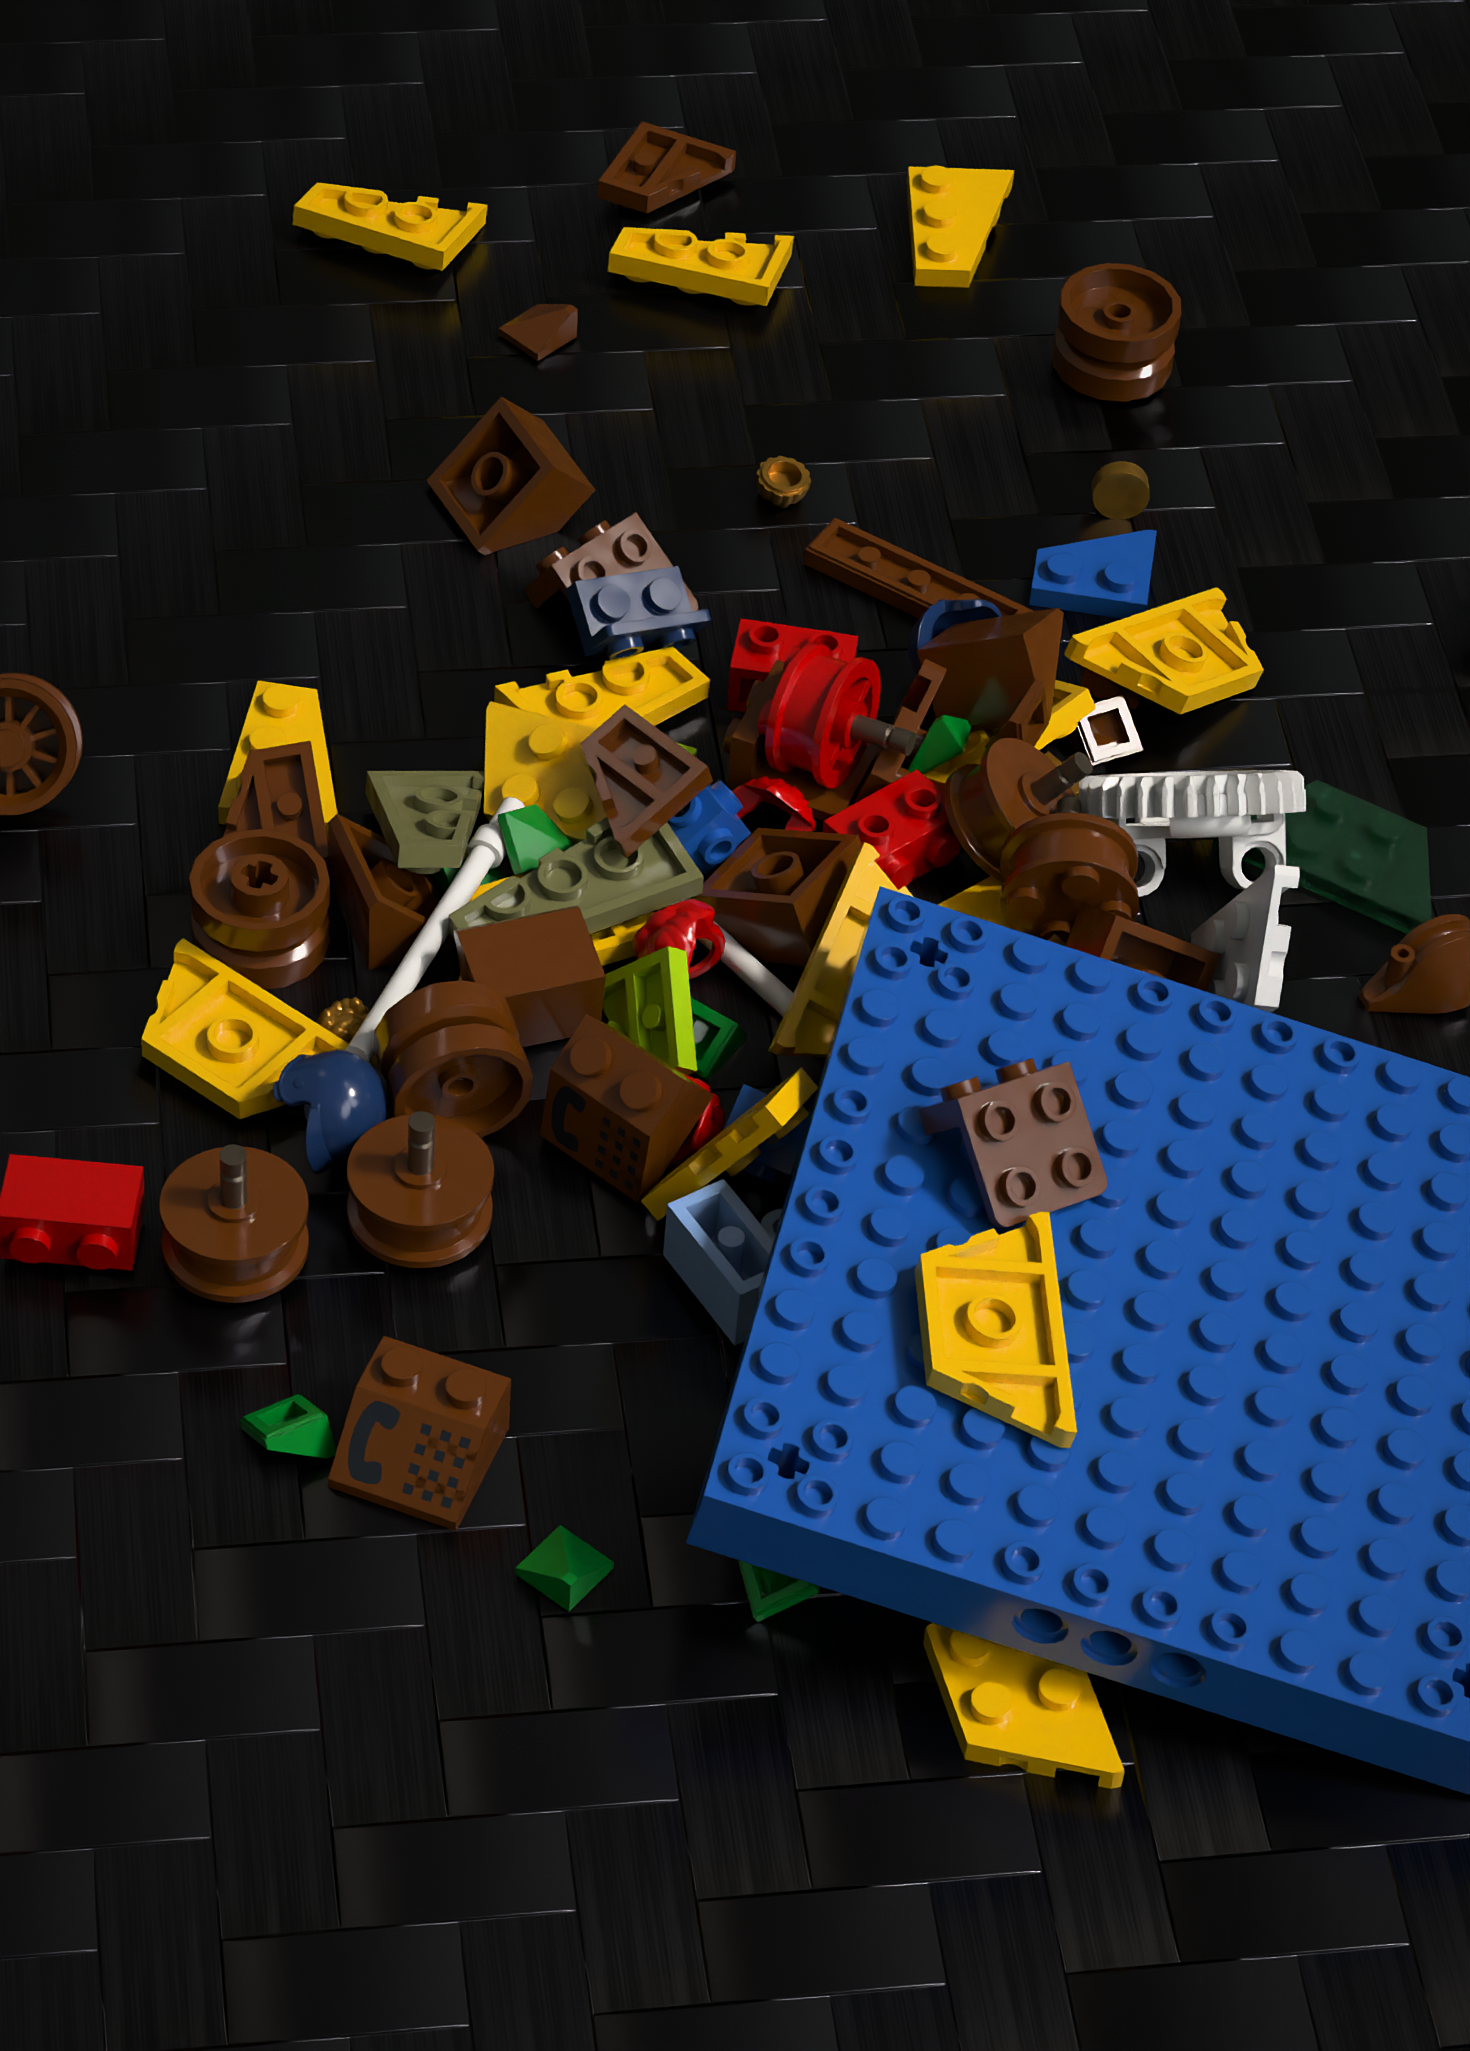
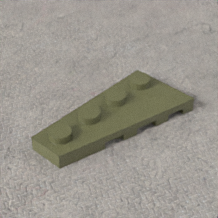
[449,817,704,941]

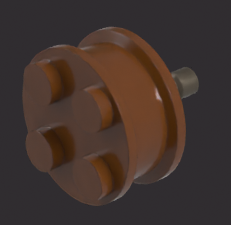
[1000,797,1139,944]

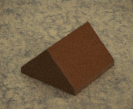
[917,608,1064,732]
[328,814,456,970]
[453,906,606,1047]

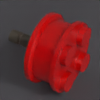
[757,642,916,789]

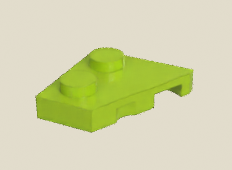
[602,946,697,1076]

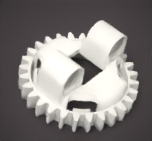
[1078,770,1306,897]

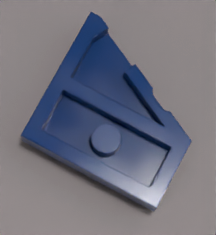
[1029,530,1157,619]

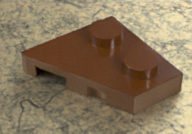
[598,121,736,213]
[853,658,947,804]
[580,704,713,858]
[223,740,328,865]

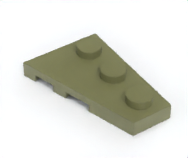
[365,771,485,874]

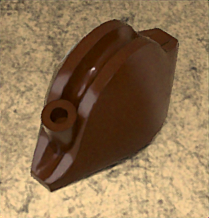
[1358,914,1470,1014]

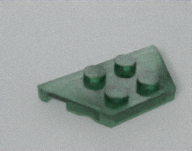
[1212,780,1432,934]

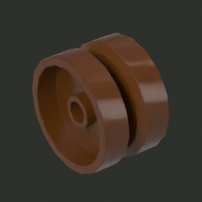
[1052,263,1181,402]
[189,829,330,990]
[374,980,534,1138]

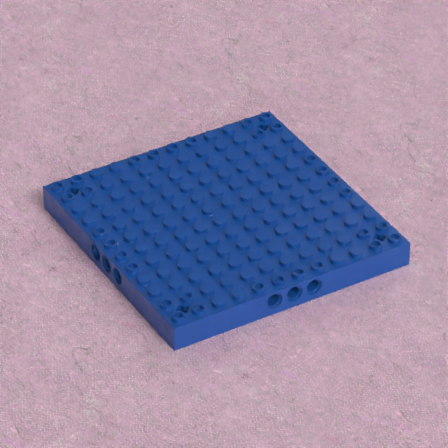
[686,886,1470,1795]

